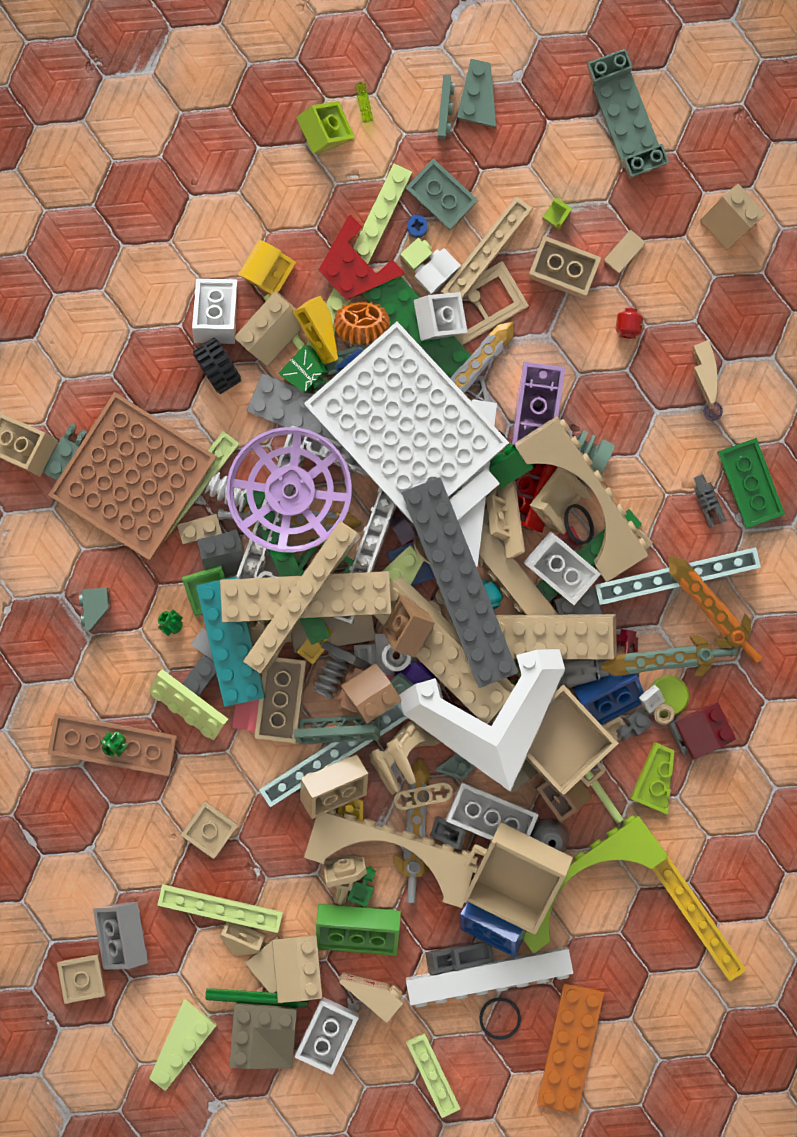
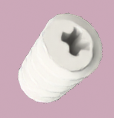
[205,472,247,512]

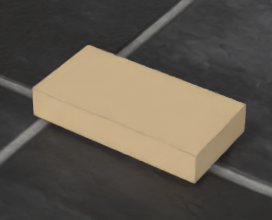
[603,229,646,274]

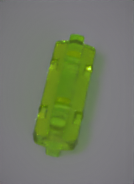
[355,82,373,123]

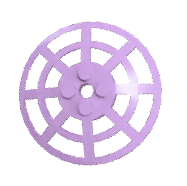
[226,427,352,553]

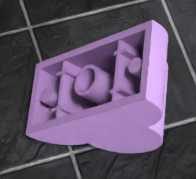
[512,361,565,444]

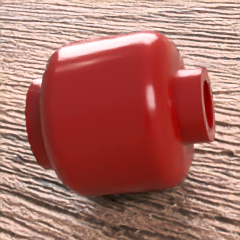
[615,308,643,339]

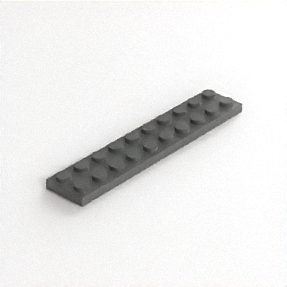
[401,477,518,688]

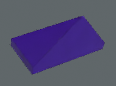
[394,662,438,684]

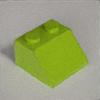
[296,101,355,154]

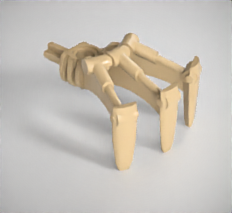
[369,721,441,795]

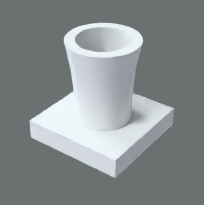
[375,633,417,674]

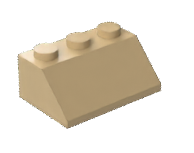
[234,292,302,366]
[272,935,322,1003]

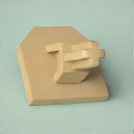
[323,855,367,905]

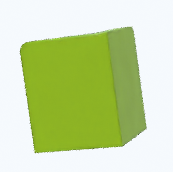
[542,197,572,230]

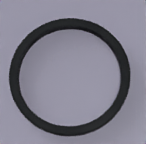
[564,504,594,545]
[479,997,521,1040]

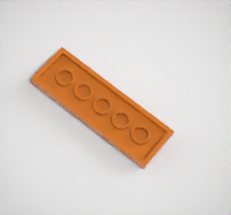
[537,982,604,1114]

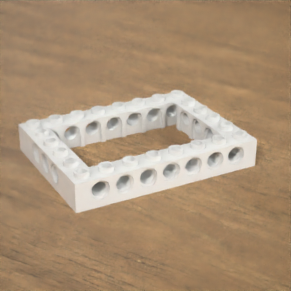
[236,426,396,624]

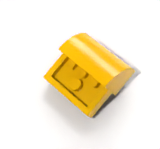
[238,240,296,295]

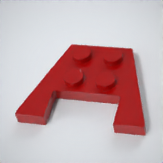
[319,214,405,301]

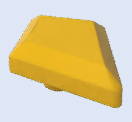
[337,799,364,821]

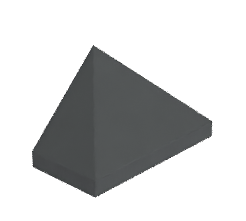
[430,816,467,850]

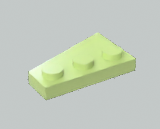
[382,545,424,585]

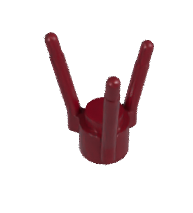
[616,629,639,678]

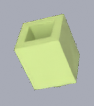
[400,238,432,272]

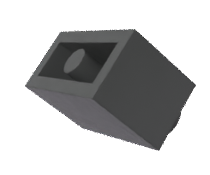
[182,655,217,697]

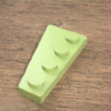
[149,999,217,1091]

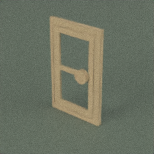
[454,261,529,346]

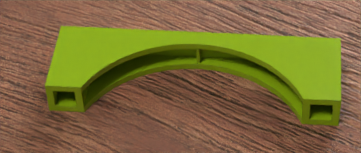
[523,815,668,954]

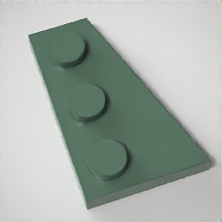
[457,59,496,128]

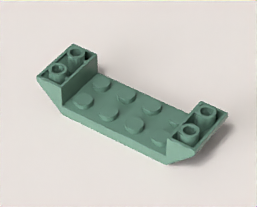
[587,48,669,178]

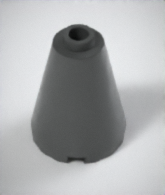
[530,818,569,853]

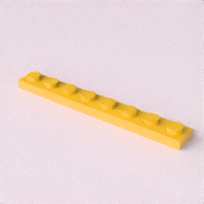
[652,833,747,982]

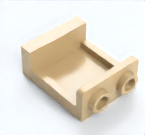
[530,467,591,534]

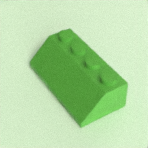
[316,904,401,956]

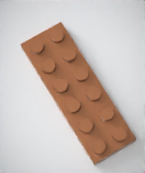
[48,713,177,776]

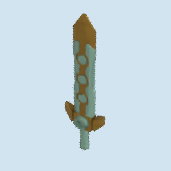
[601,635,737,676]

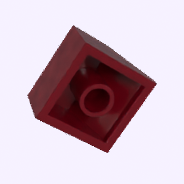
[675,702,736,760]

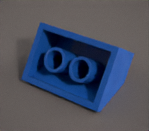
[573,673,644,725]
[460,901,526,958]

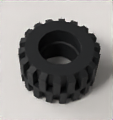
[193,338,241,394]

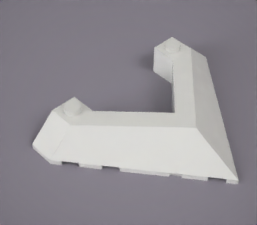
[399,649,565,792]

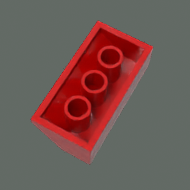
[515,463,564,533]

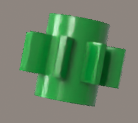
[158,609,183,636]
[100,732,127,757]

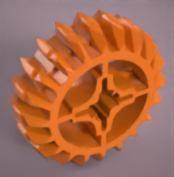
[334,300,390,346]

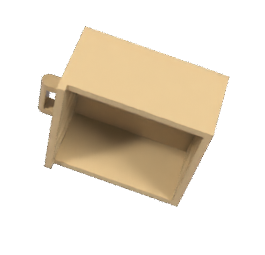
[526,685,619,795]
[463,822,573,935]

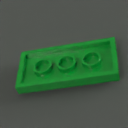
[717,438,785,529]

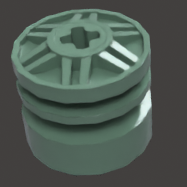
[577,429,615,475]

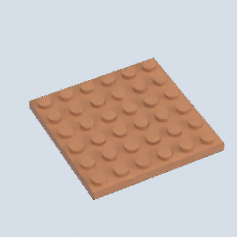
[48,392,217,561]

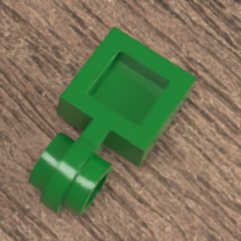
[347,866,376,907]

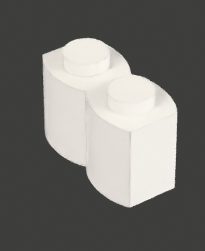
[414,248,461,295]

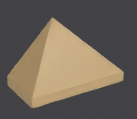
[220,922,265,956]

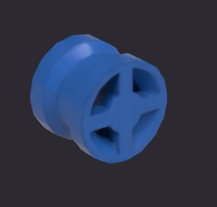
[407,215,428,238]

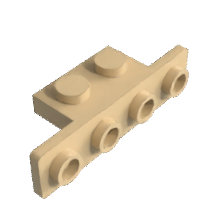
[486,480,525,559]

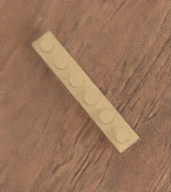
[441,196,533,299]

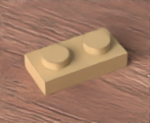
[177,514,222,545]

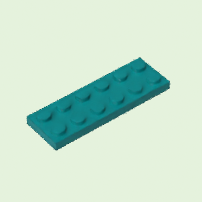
[196,576,266,707]

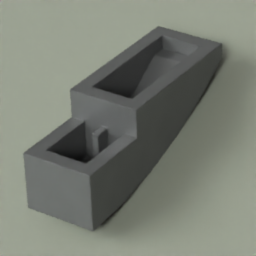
[425,942,494,974]

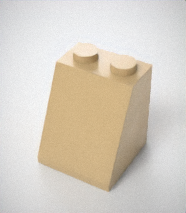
[700,184,766,250]

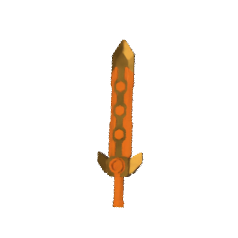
[668,556,762,663]

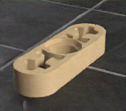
[394,782,453,810]

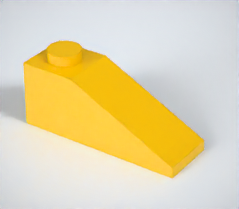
[293,296,338,364]

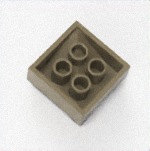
[229,1003,298,1069]

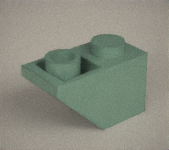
[79,588,111,631]

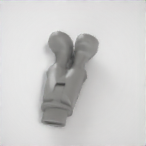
[558,659,609,689]

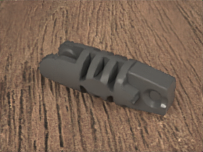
[694,474,727,527]

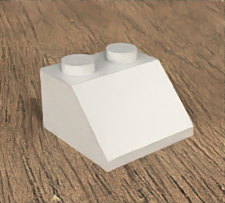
[414,292,468,341]

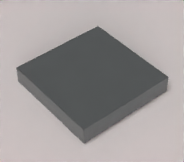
[321,641,372,670]

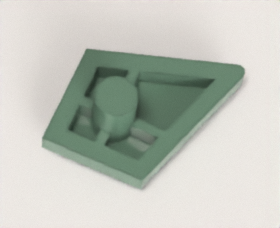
[435,754,474,780]

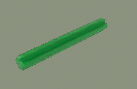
[205,988,308,1008]

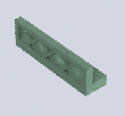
[294,715,381,744]

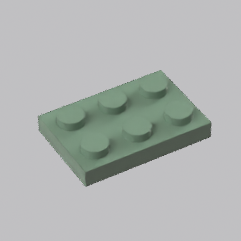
[405,158,478,231]

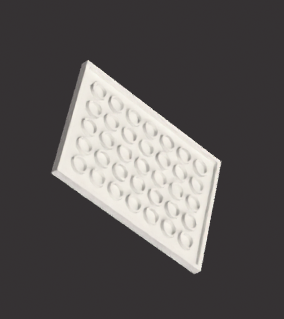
[304,322,509,525]

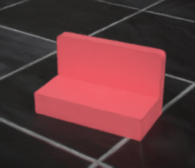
[232,699,259,732]

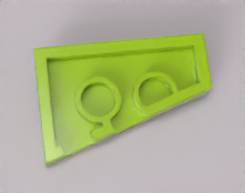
[630,742,674,815]

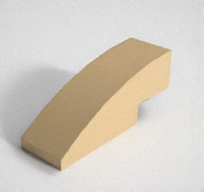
[692,340,718,409]

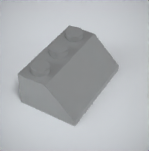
[93,902,148,970]

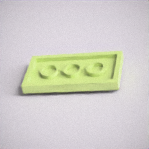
[148,669,228,741]

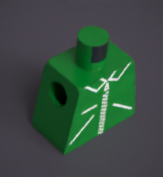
[278,345,329,393]

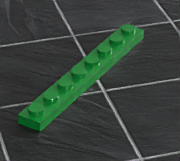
[243,490,330,645]

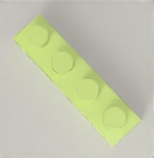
[406,1033,460,1118]

